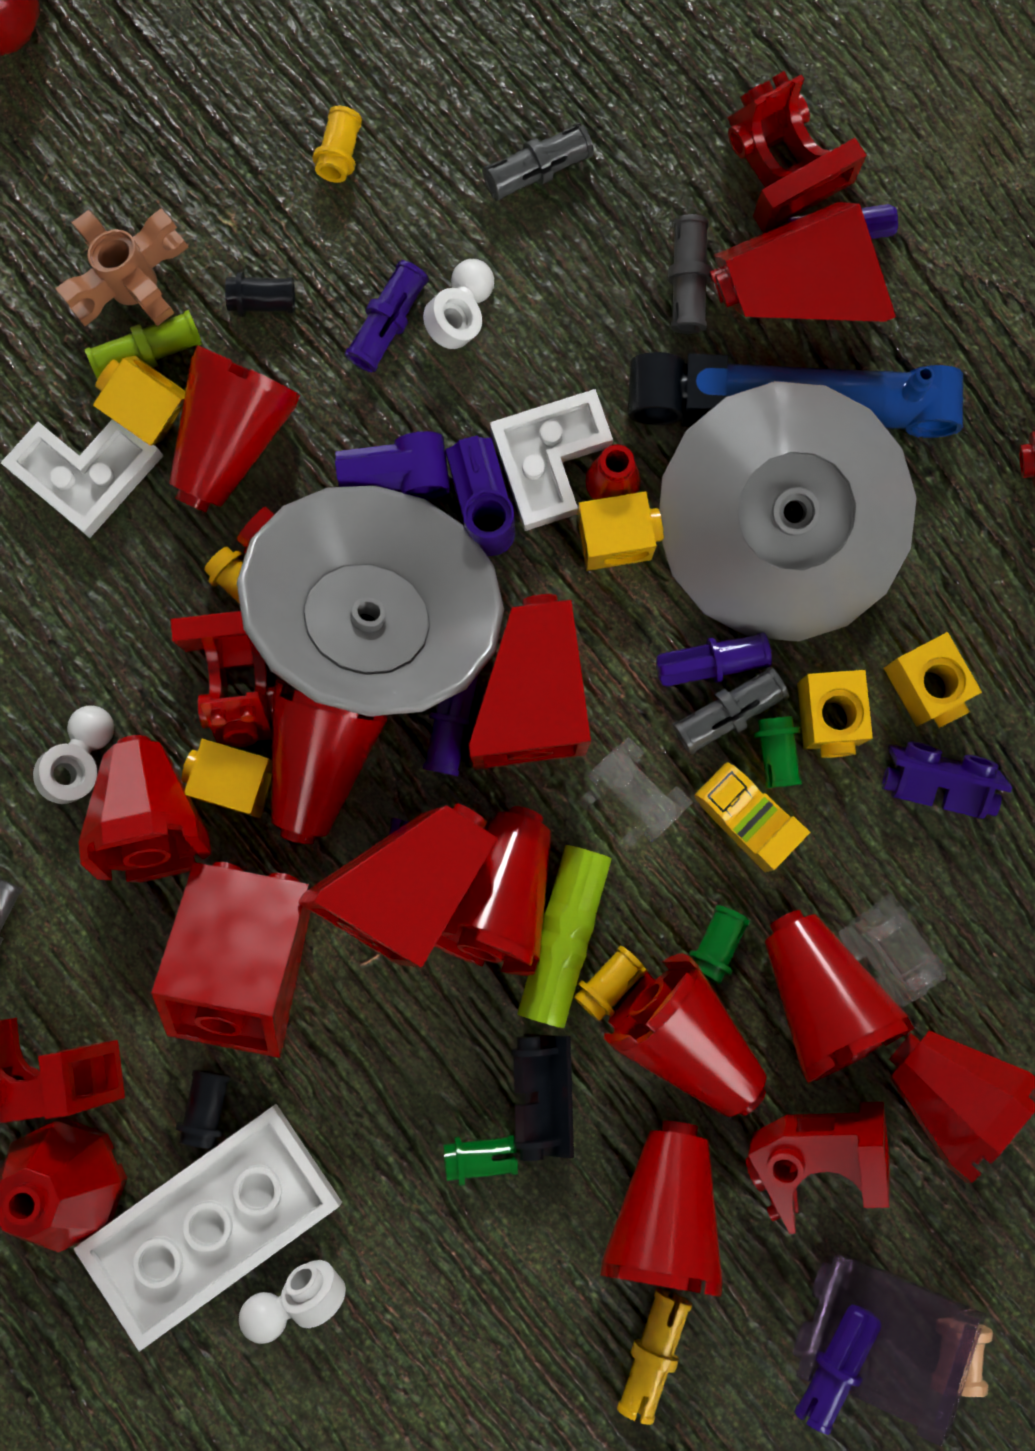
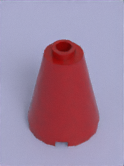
[169,345,300,512]
[271,679,388,844]
[435,806,551,976]
[765,909,915,1083]
[604,953,767,1117]
[600,1120,723,1297]

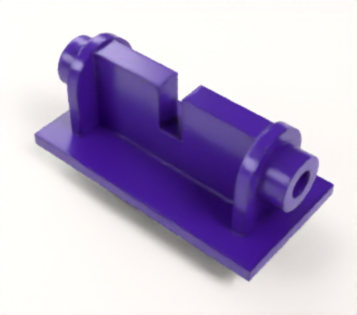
[882,741,1013,819]

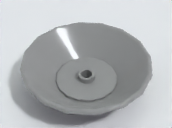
[659,381,917,642]
[237,485,504,717]

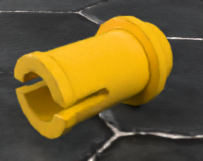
[312,105,362,183]
[204,547,244,604]
[574,945,648,1022]

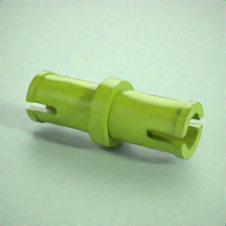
[84,310,203,379]

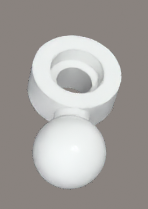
[423,259,494,349]
[33,706,114,804]
[239,1260,346,1344]

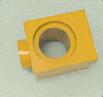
[93,356,185,446]
[577,491,664,571]
[884,632,982,728]
[797,670,873,758]
[181,738,272,819]

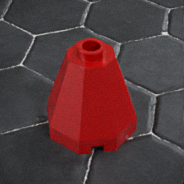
[78,735,211,883]
[888,1031,1035,1183]
[0,1118,127,1253]

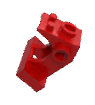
[727,71,867,233]
[170,611,275,747]
[0,1017,125,1123]
[746,1101,890,1234]

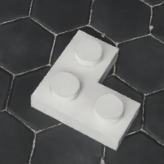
[490,389,613,531]
[1,419,164,538]

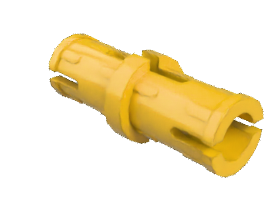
[617,1289,692,1425]

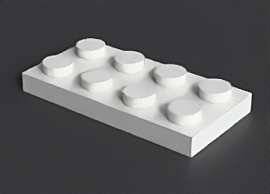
[74,1104,342,1352]

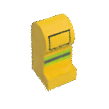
[694,762,811,872]

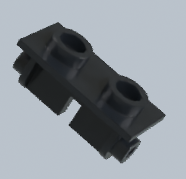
[511,1034,574,1161]

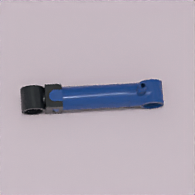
[628,352,963,438]

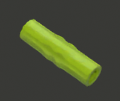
[517,845,612,1028]

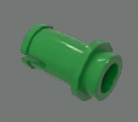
[754,716,802,788]
[688,905,751,984]
[443,1135,518,1186]

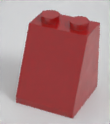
[709,202,896,322]
[469,594,591,770]
[298,803,498,968]
[151,862,311,1058]

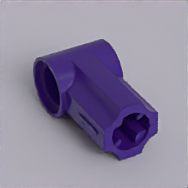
[335,431,450,501]
[445,435,515,556]

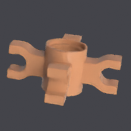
[55,208,189,326]

